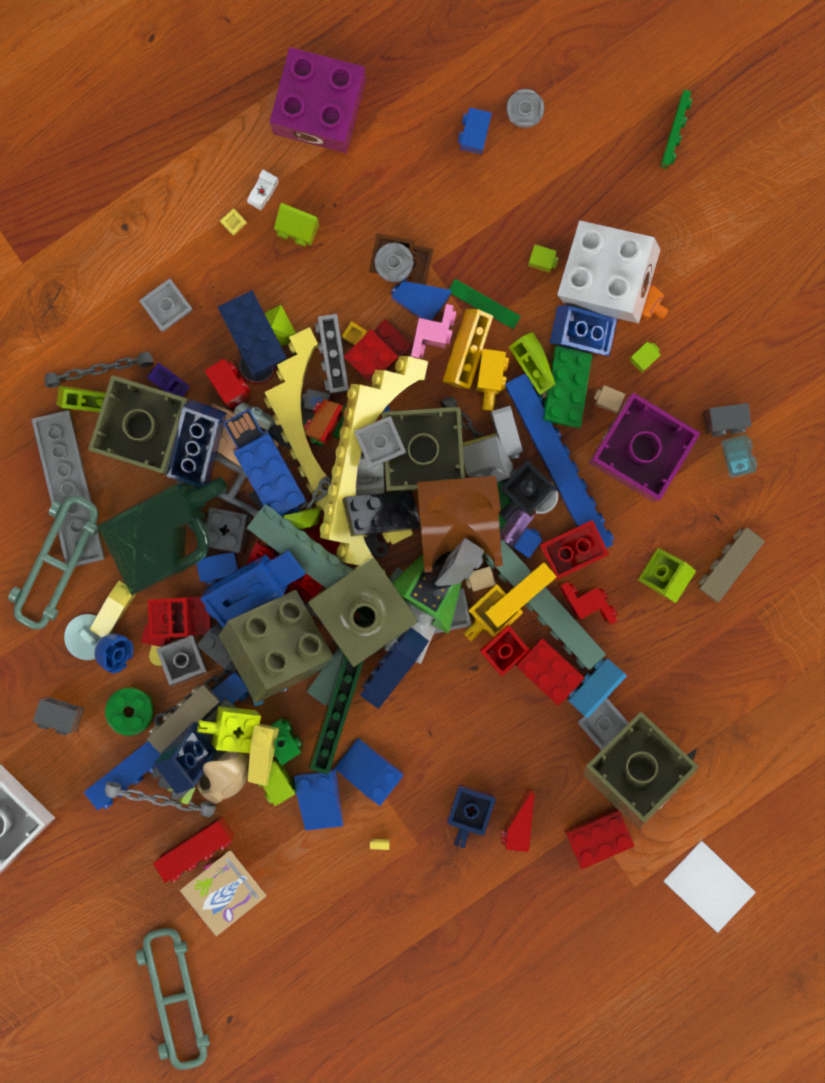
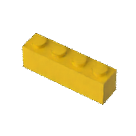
[443,309,493,389]

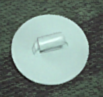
[64,614,111,660]

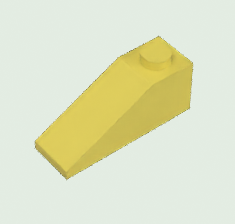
[89,581,138,638]
[248,724,279,786]

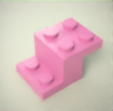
[411,304,456,359]

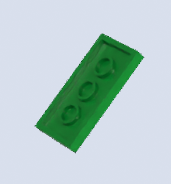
[542,346,592,429]

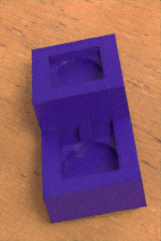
[147,362,190,397]

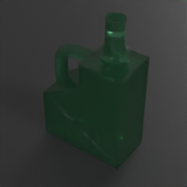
[97,477,228,596]

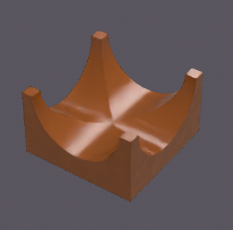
[417,476,503,572]

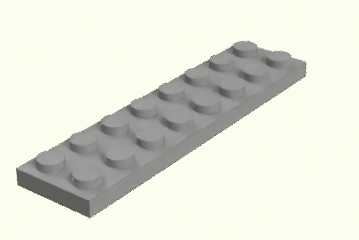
[32,410,105,566]

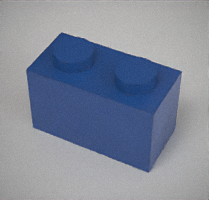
[457,108,492,154]
[196,552,239,585]

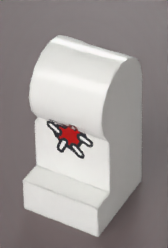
[247,169,279,210]

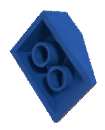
[550,306,617,356]
[335,738,404,806]
[294,769,344,831]

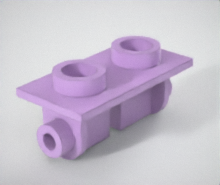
[500,509,534,547]

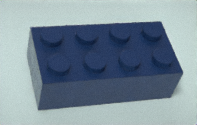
[218,290,287,379]
[167,400,227,489]
[360,628,429,709]

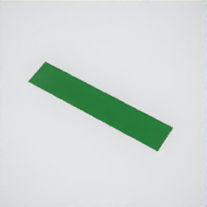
[449,279,521,329]

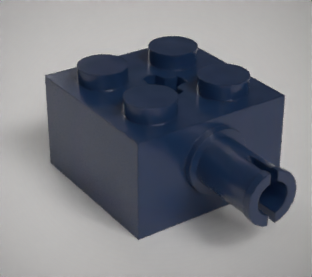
[447,784,496,848]

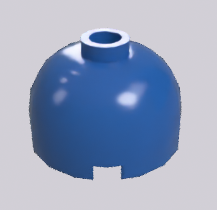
[94,633,134,673]

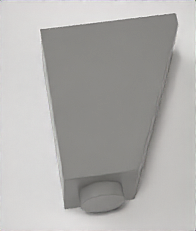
[490,406,523,460]

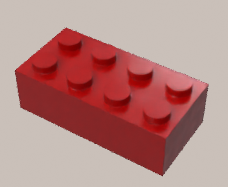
[152,815,235,883]

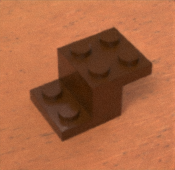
[369,233,433,285]

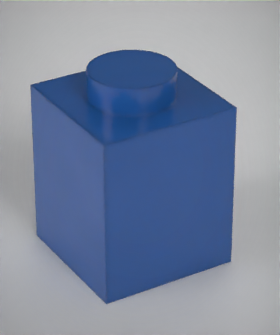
[513,528,543,558]

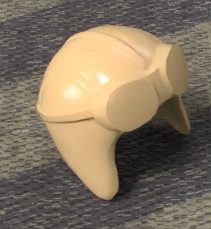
[197,751,249,804]

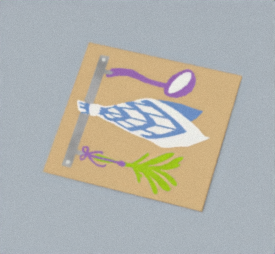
[180,850,266,936]

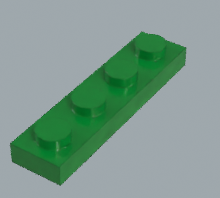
[660,89,693,169]

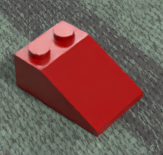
[304,399,344,446]
[540,520,610,580]
[501,788,535,852]

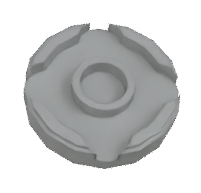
[506,89,544,128]
[375,243,413,282]

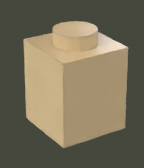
[594,385,625,413]
[465,566,495,591]

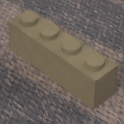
[697,527,765,602]
[147,684,221,754]

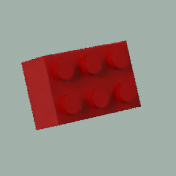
[205,359,251,409]
[515,638,585,706]
[564,808,635,869]

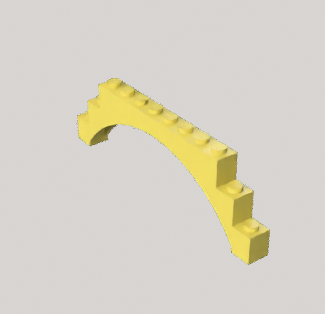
[263,327,413,545]
[320,356,428,572]

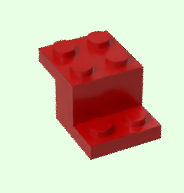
[344,319,412,384]
[558,582,618,625]
[147,596,211,639]

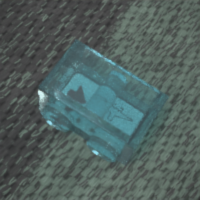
[721,434,758,478]

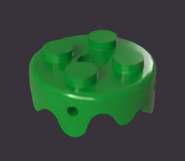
[105,687,155,736]

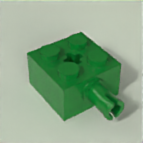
[269,717,304,765]

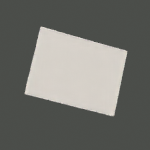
[664,841,756,932]

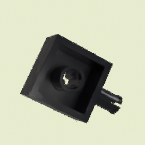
[499,460,557,522]

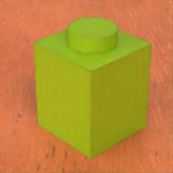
[528,245,559,273]
[629,341,661,373]

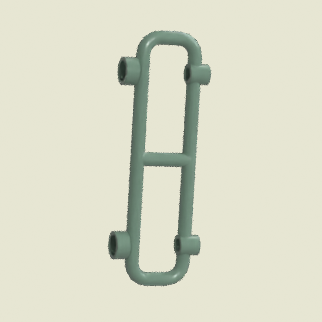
[8,495,99,630]
[136,928,210,1070]

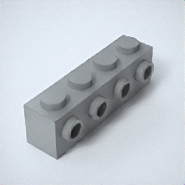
[315,314,349,395]

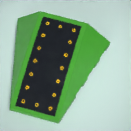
[392,551,462,634]

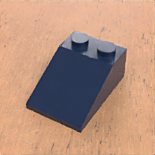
[154,722,217,794]

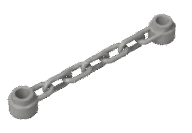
[104,782,216,817]

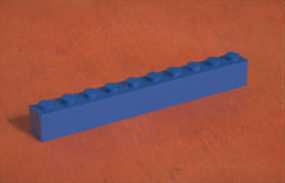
[505,373,614,548]
[83,671,249,810]

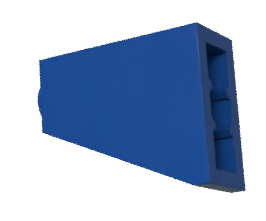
[391,281,452,321]

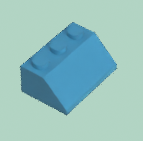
[567,658,627,718]

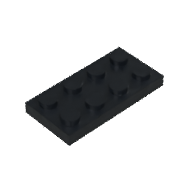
[342,491,421,537]

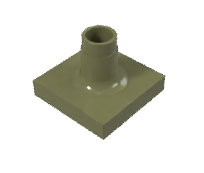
[308,556,419,667]

